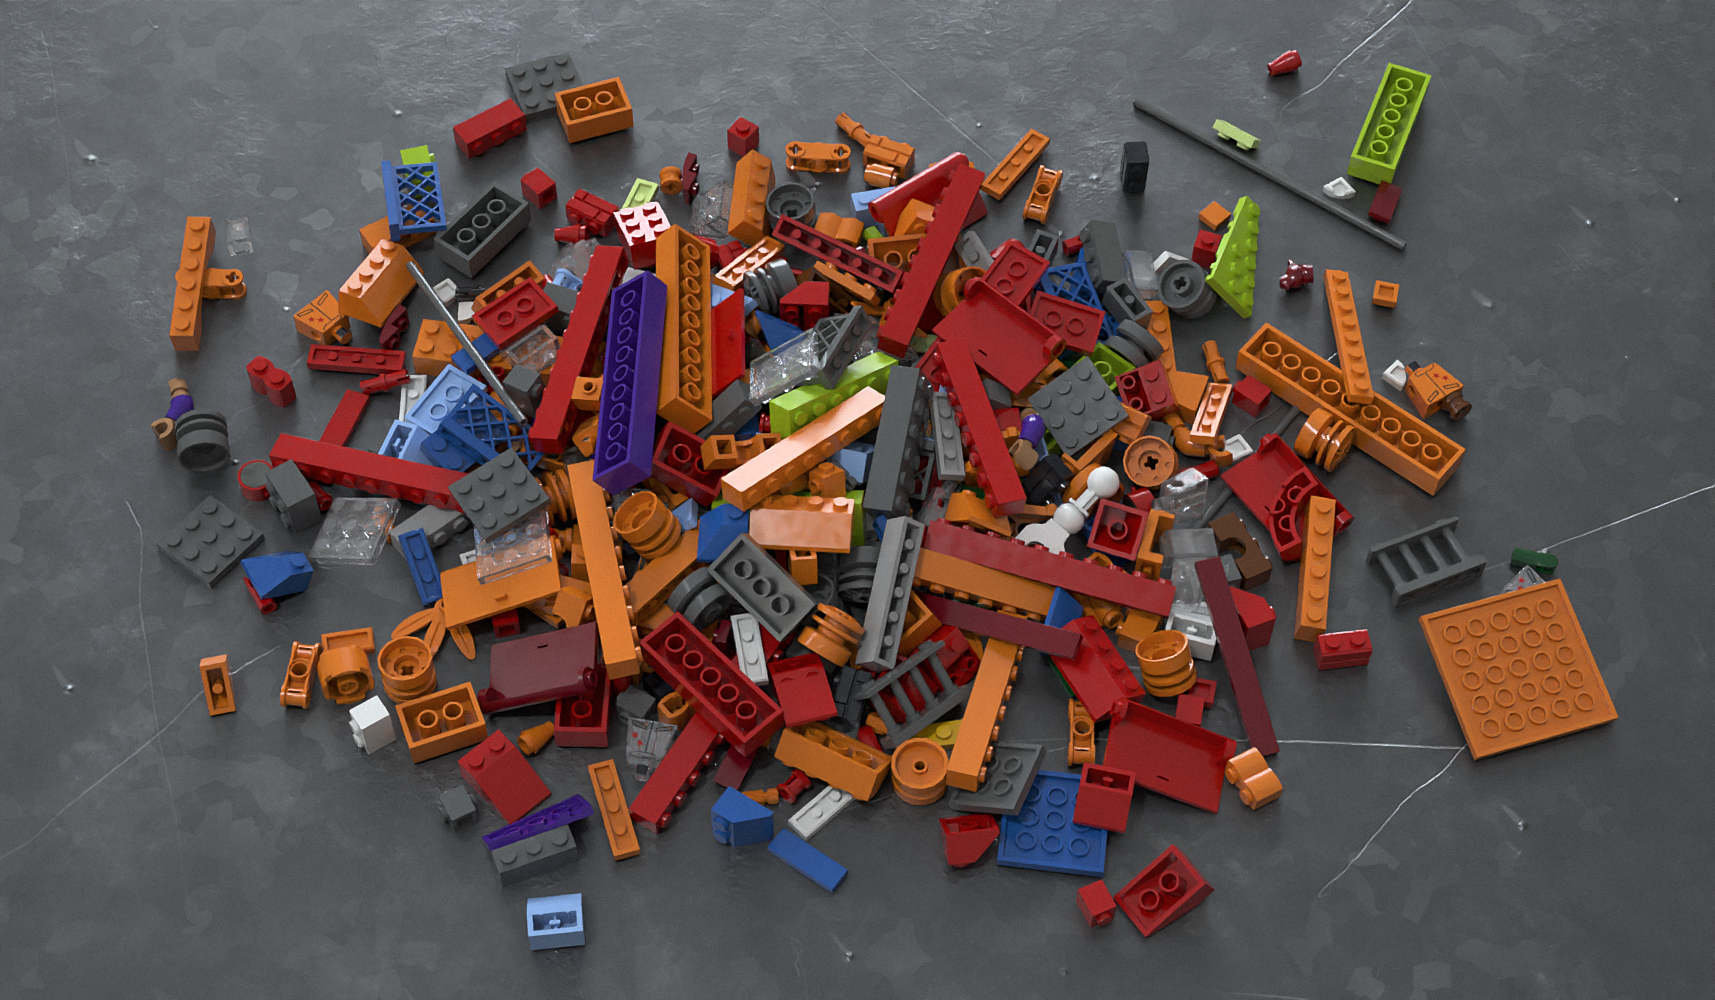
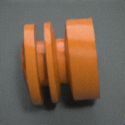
[933,266,986,317]
[1293,408,1356,472]
[1123,435,1179,490]
[531,469,577,529]
[613,491,681,559]
[797,602,866,667]
[1135,630,1198,697]
[378,636,438,704]

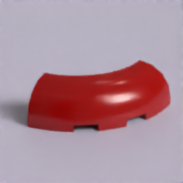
[1269,467,1318,561]

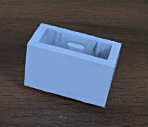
[378,419,434,466]
[527,893,585,950]

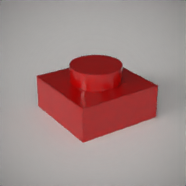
[1188,677,1217,708]

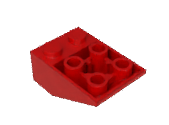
[767,652,838,728]

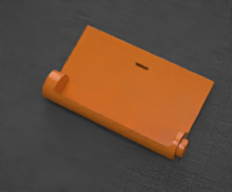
[440,535,565,630]

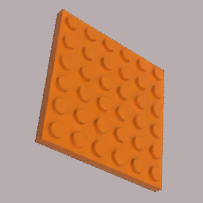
[1418,579,1619,761]

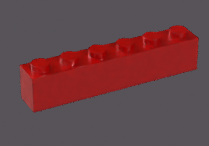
[772,214,905,295]

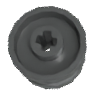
[1157,260,1217,319]
[1103,319,1164,368]
[667,567,733,631]

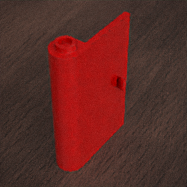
[868,152,988,237]
[932,277,1066,396]
[711,288,745,402]
[1220,433,1354,562]
[1103,697,1237,814]

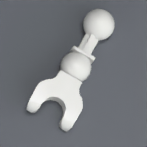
[1016,467,1119,555]

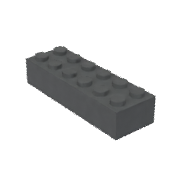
[863,365,934,521]

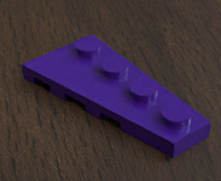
[482,794,594,852]

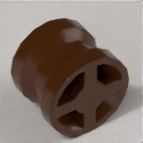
[1441,391,1472,421]

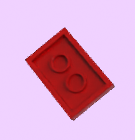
[472,277,559,351]
[1030,290,1105,357]

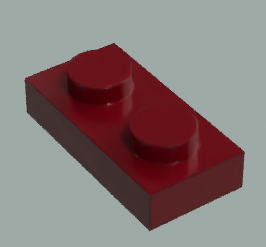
[712,620,733,658]

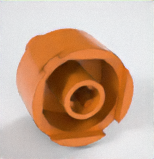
[317,644,375,705]

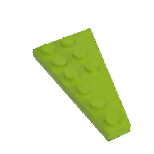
[1205,196,1260,319]

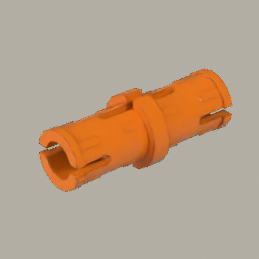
[835,113,872,148]
[1202,340,1230,384]

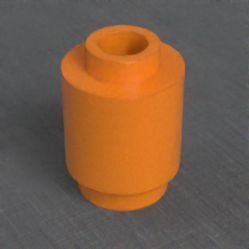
[864,163,899,188]

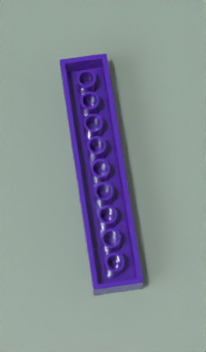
[592,270,667,495]

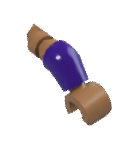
[151,378,194,450]
[1008,408,1045,470]

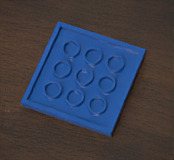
[997,770,1107,877]

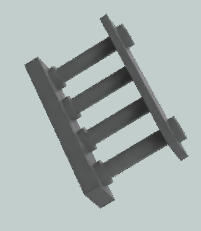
[1366,516,1487,608]
[854,640,972,749]

